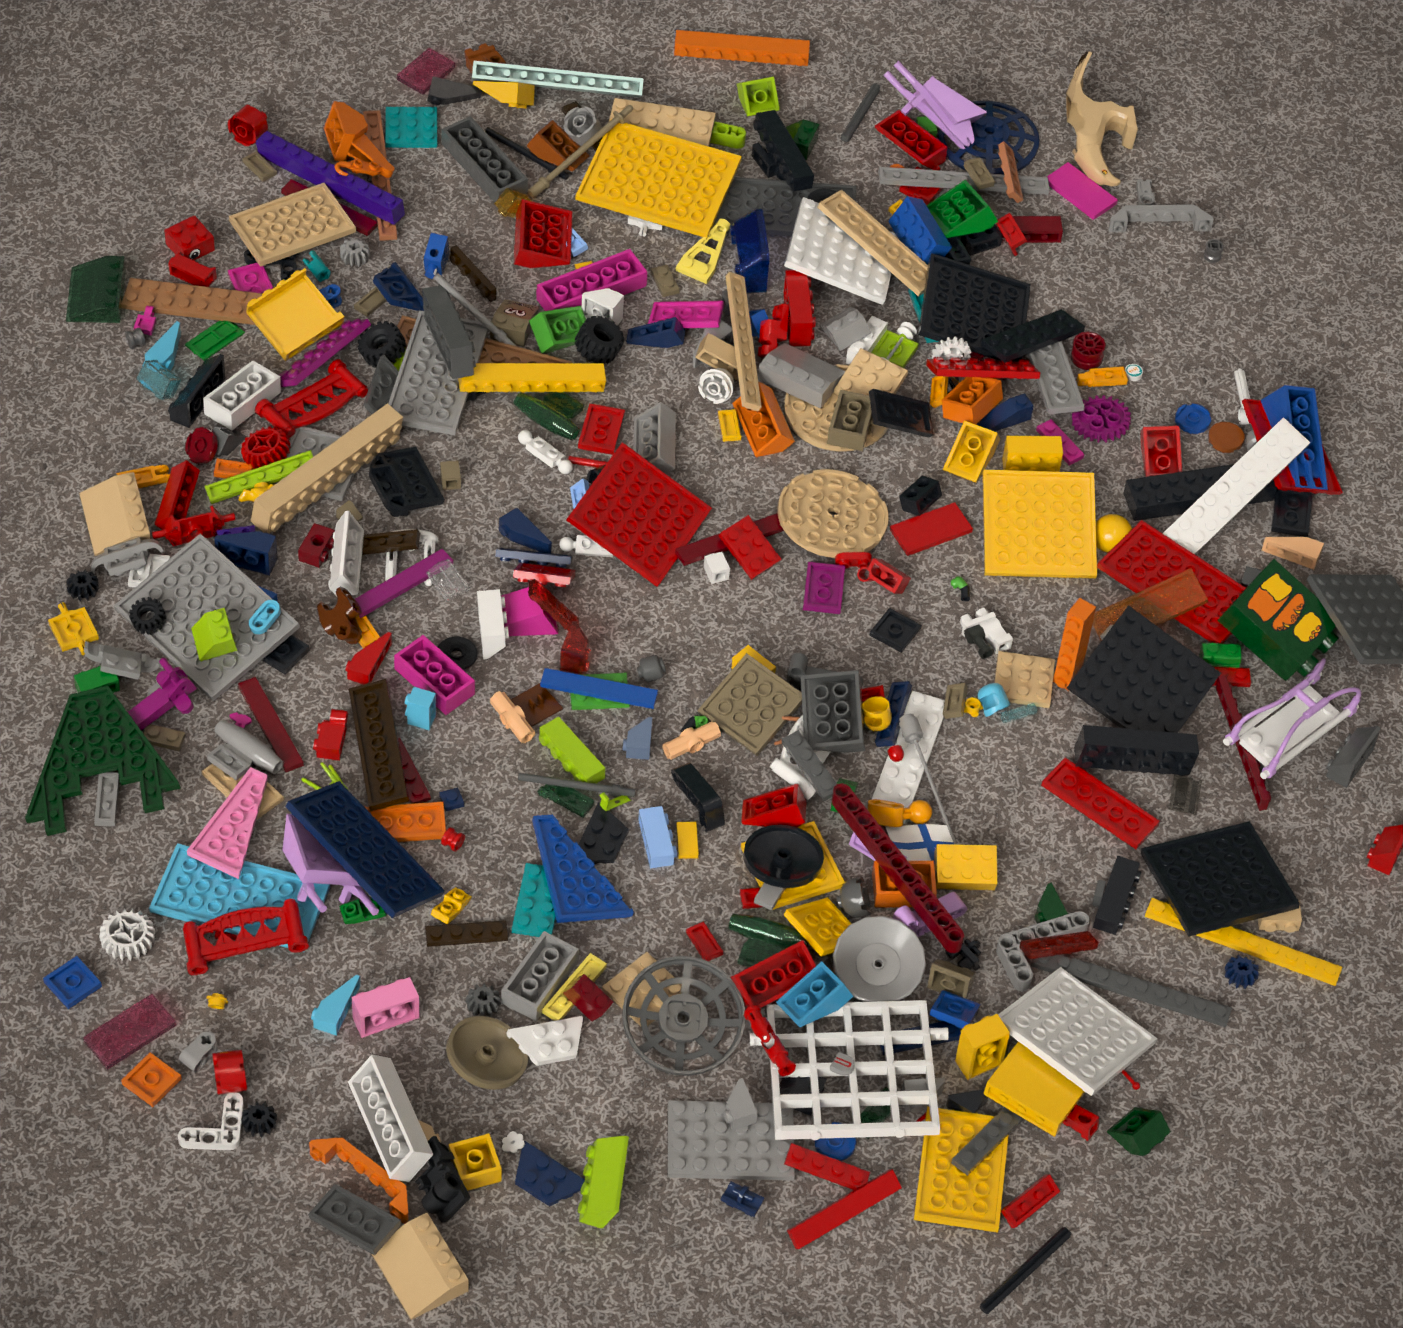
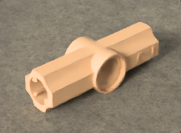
[490,691,535,743]
[662,721,721,760]

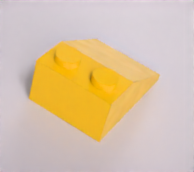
[473,81,535,109]
[943,421,1000,483]

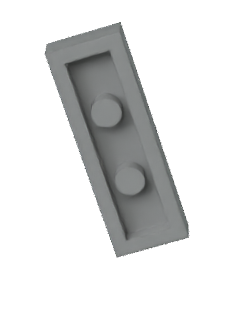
[94,773,119,826]

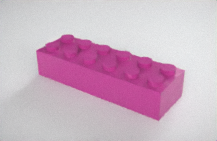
[536,249,647,311]

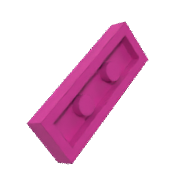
[1036,419,1084,466]

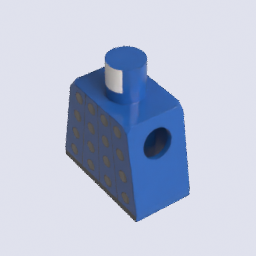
[424,233,450,279]

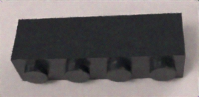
[1093,856,1141,935]

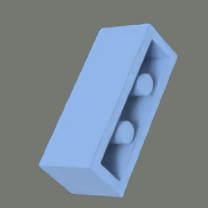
[638,806,677,869]

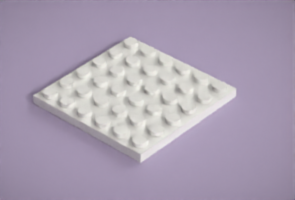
[784,197,898,305]
[998,967,1157,1096]

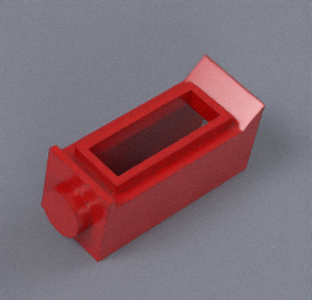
[168,252,217,287]

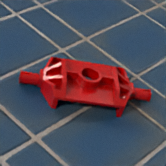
[152,506,236,546]

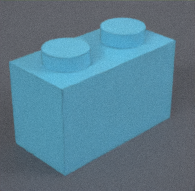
[405,687,436,730]

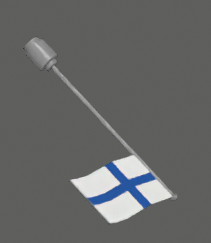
[885,714,957,866]

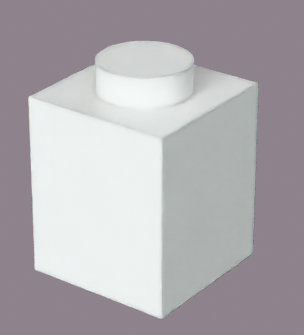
[704,552,730,584]

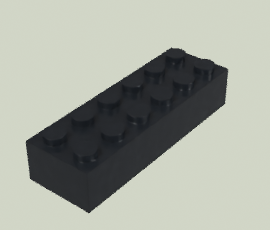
[1074,725,1199,776]

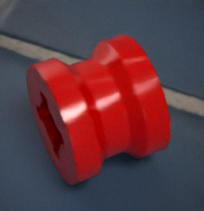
[441,827,465,852]

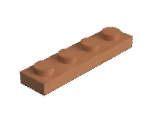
[998,141,1023,203]

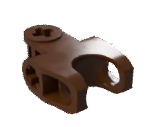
[317,586,362,645]

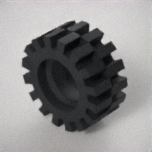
[129,597,166,635]

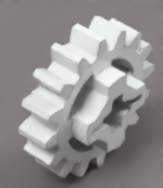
[931,336,971,360]

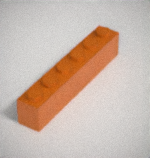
[1053,598,1096,691]

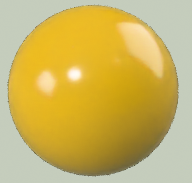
[1096,514,1132,553]

